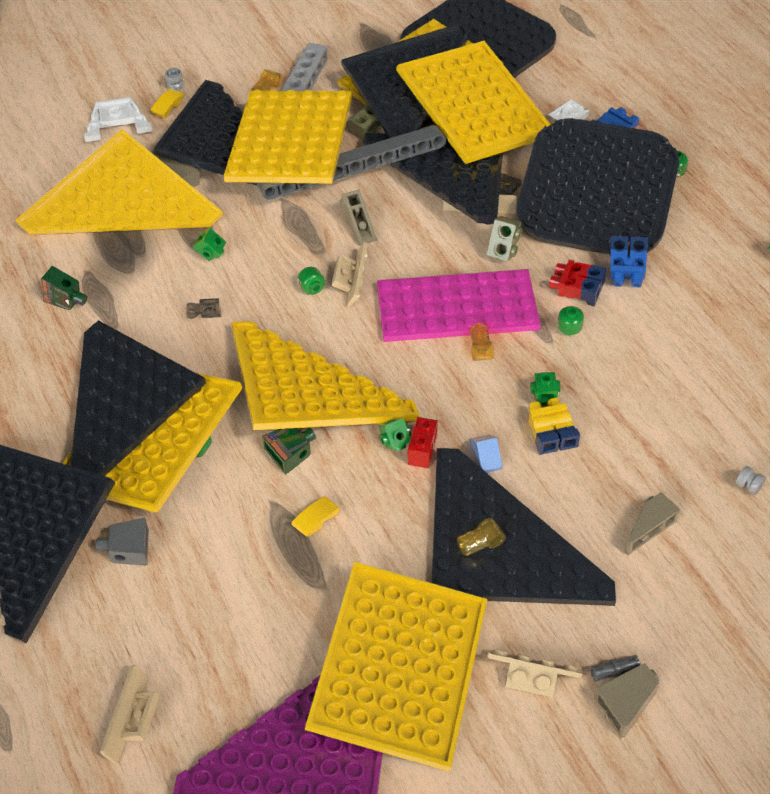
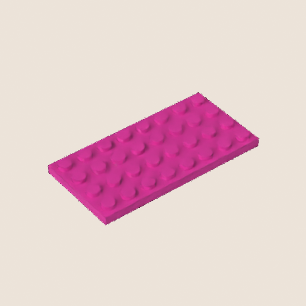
[377,269,540,342]

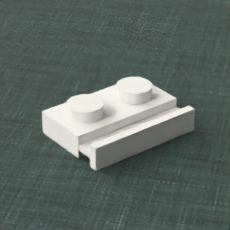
[548,99,590,124]

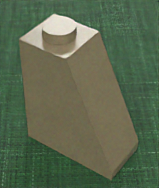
[594,663,659,738]

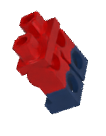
[549,259,606,307]

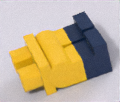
[528,398,580,455]

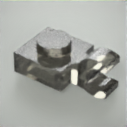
[186,298,221,319]

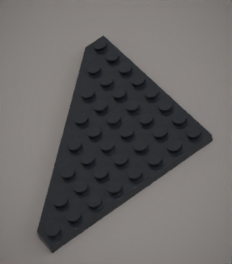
[341,22,470,138]
[154,79,289,195]
[363,133,503,225]
[71,320,206,476]
[0,445,116,644]
[432,448,616,606]

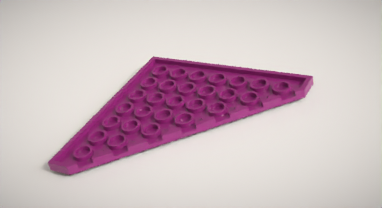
[173,674,383,794]

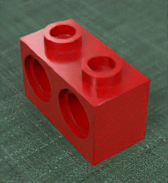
[408,417,438,468]

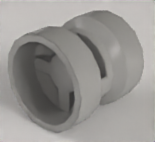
[165,68,184,91]
[735,466,766,495]

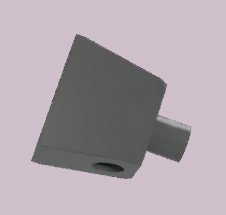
[96,518,149,566]

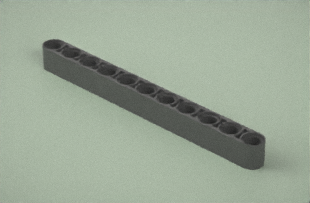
[257,126,446,200]

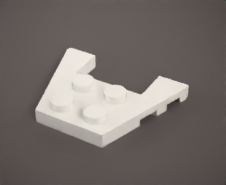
[84,97,153,142]

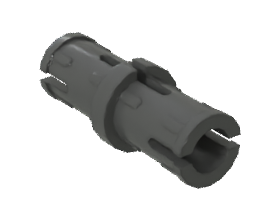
[590,655,640,682]

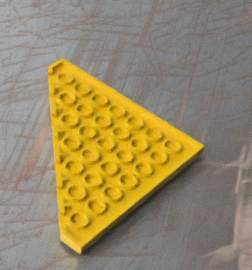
[15,129,223,235]
[231,321,419,430]

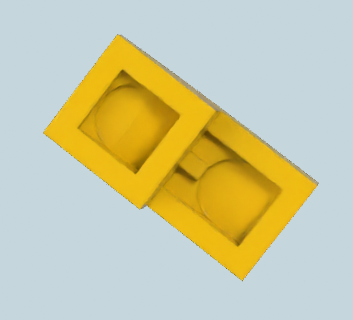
[150,88,185,119]
[291,496,340,537]

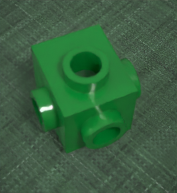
[193,228,226,261]
[530,372,561,405]
[378,417,412,451]

